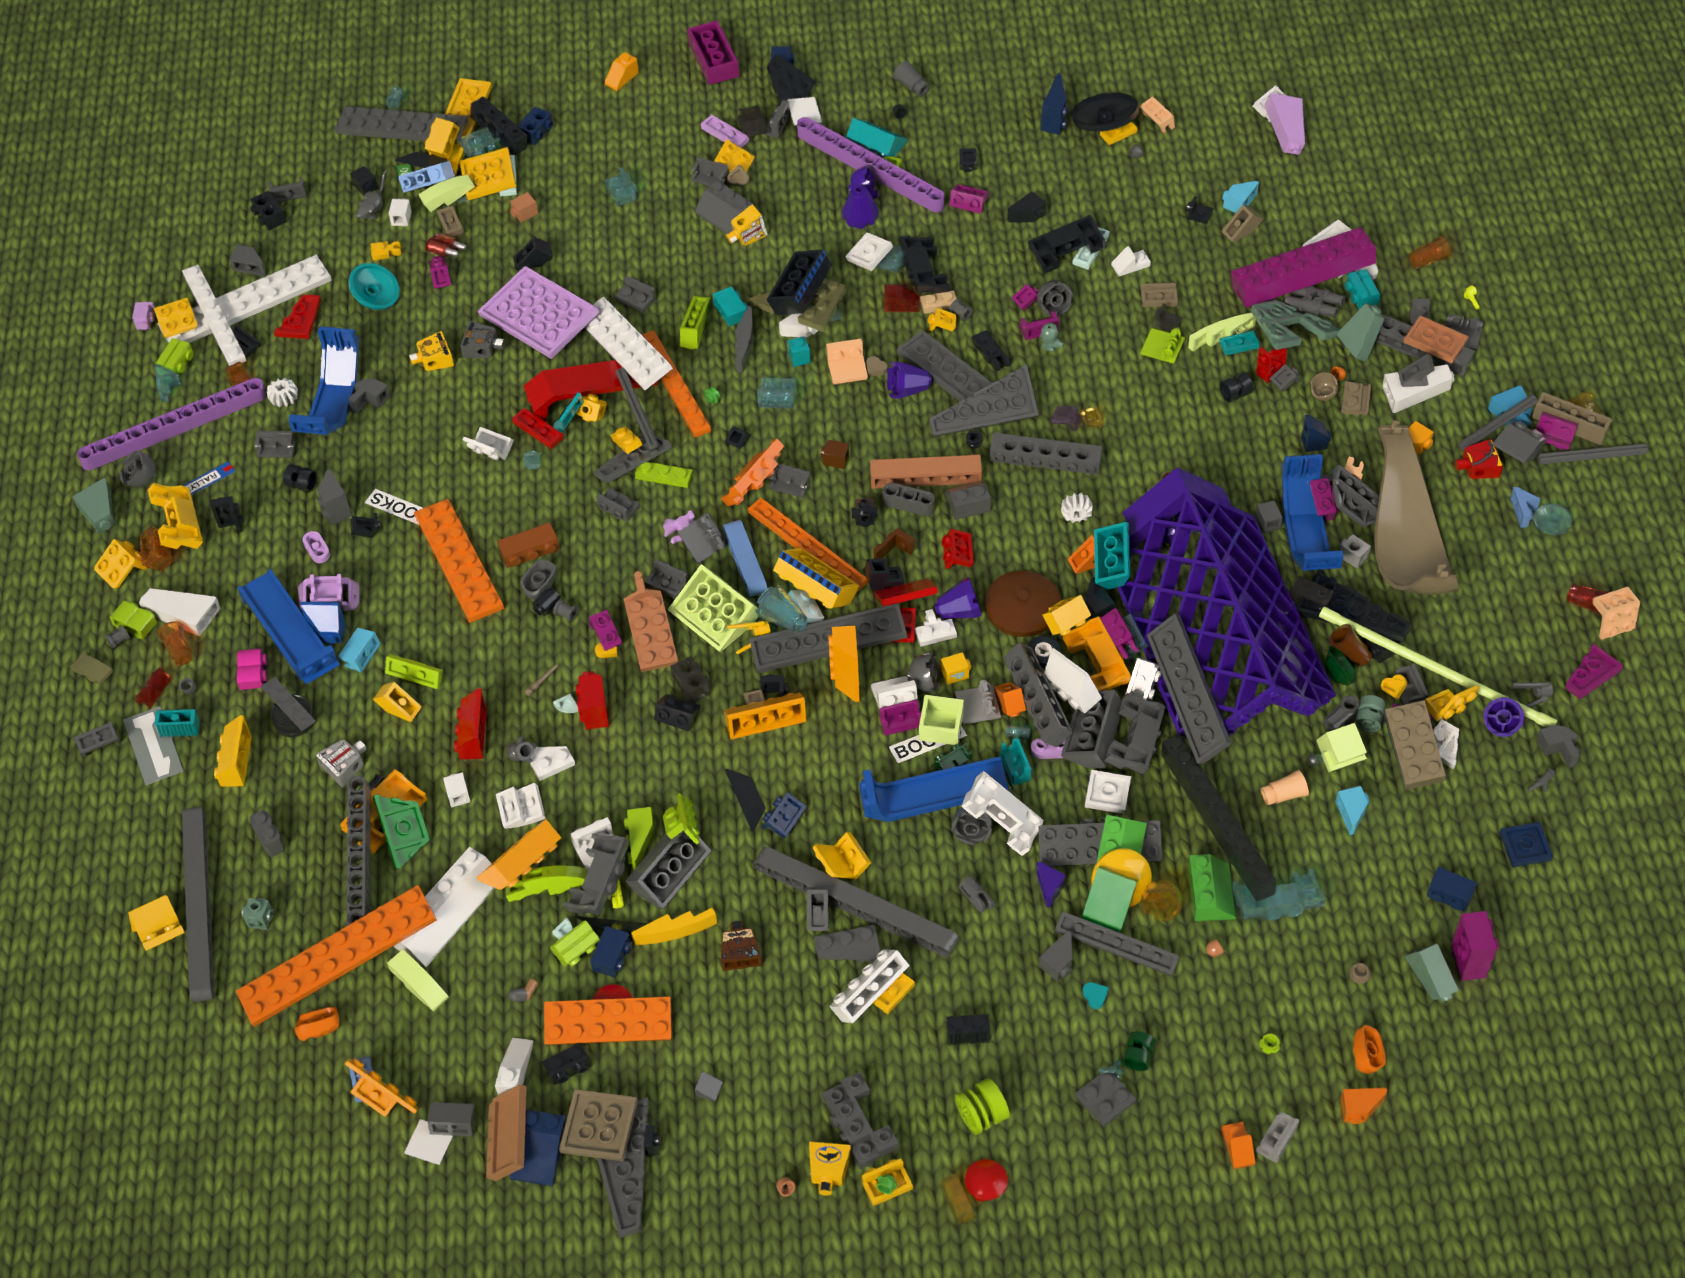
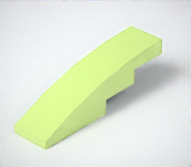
[1188,313,1256,351]

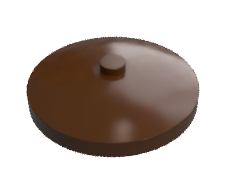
[985,571,1061,637]

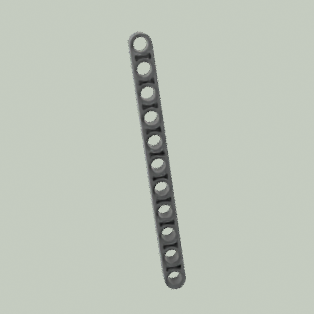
[182,806,214,1003]
[753,847,959,957]

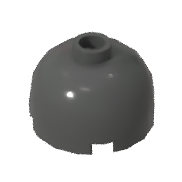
[1037,280,1073,316]
[120,451,155,488]
[907,653,940,692]
[951,807,992,845]

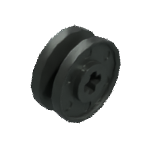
[271,694,315,737]

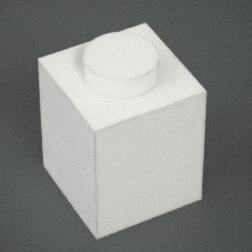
[389,199,412,226]
[443,773,470,807]

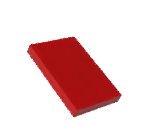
[874,578,938,606]

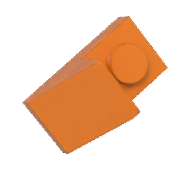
[1067,535,1095,574]
[1221,1122,1255,1169]

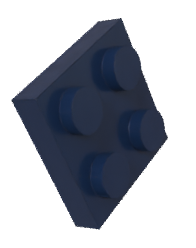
[1499,822,1553,867]

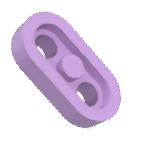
[302,531,330,563]
[1031,738,1066,759]

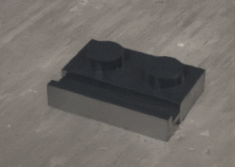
[232,325,261,358]

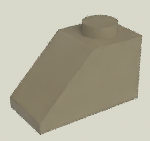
[1221,205,1263,242]

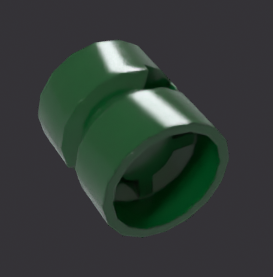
[1122,1031,1156,1071]

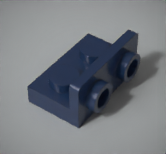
[761,792,807,839]

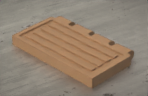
[486,1084,526,1181]

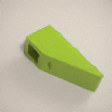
[624,807,654,870]

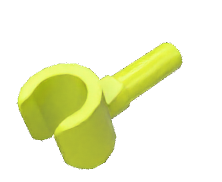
[1464,286,1480,310]

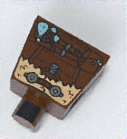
[721,921,762,971]

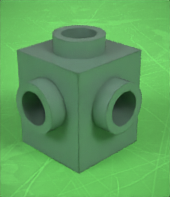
[242,898,274,930]

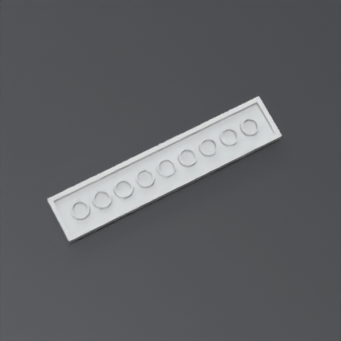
[158,255,332,343]

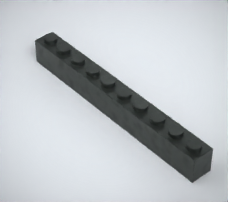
[1162,735,1276,902]

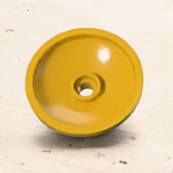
[1091,848,1152,908]

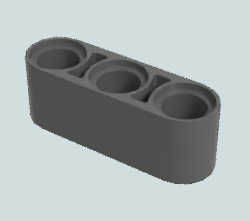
[883,483,935,516]

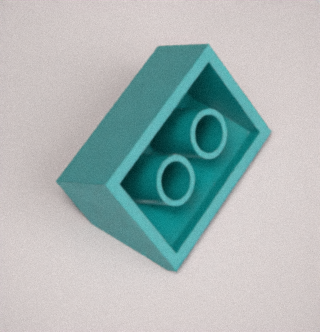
[846,118,908,157]
[1094,522,1130,590]

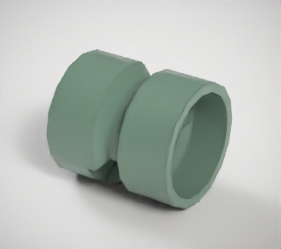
[1355,695,1386,732]

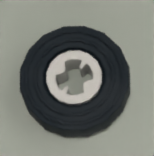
[1027,636,1061,669]

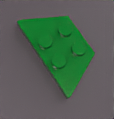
[373,795,430,870]

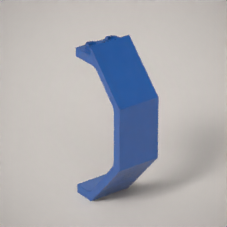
[288,326,359,435]
[1281,454,1344,571]

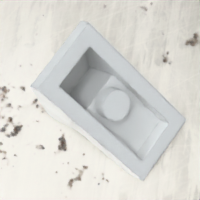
[1111,246,1151,276]

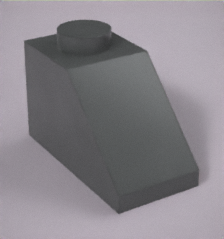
[230,245,266,276]
[1039,931,1072,982]

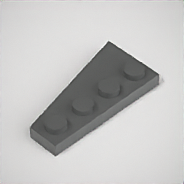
[594,434,672,483]

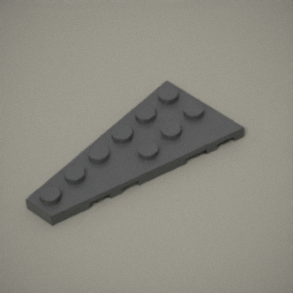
[929,364,1039,437]

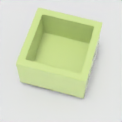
[919,695,964,745]

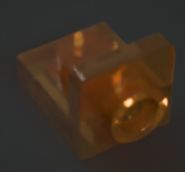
[225,361,251,386]

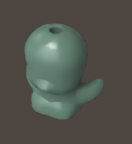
[1040,323,1063,352]

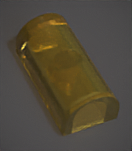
[941,1173,975,1224]

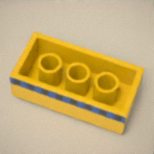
[773,548,859,609]

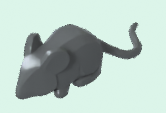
[356,170,386,219]

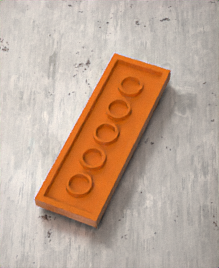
[544,997,672,1045]

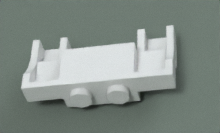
[962,771,1044,856]

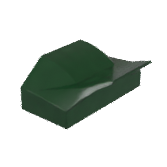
[1325,646,1356,686]

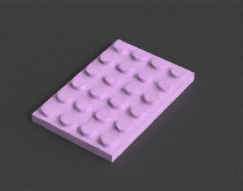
[478,266,599,359]

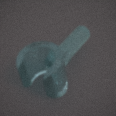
[1099,1061,1125,1078]

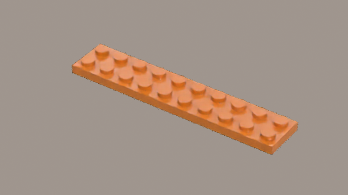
[236,885,437,1027]

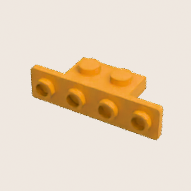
[345,1058,419,1117]

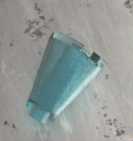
[755,585,807,632]

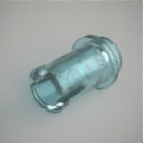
[1005,724,1031,740]

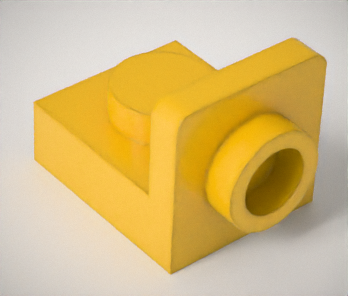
[928,308,956,331]

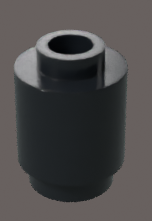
[533,588,560,616]

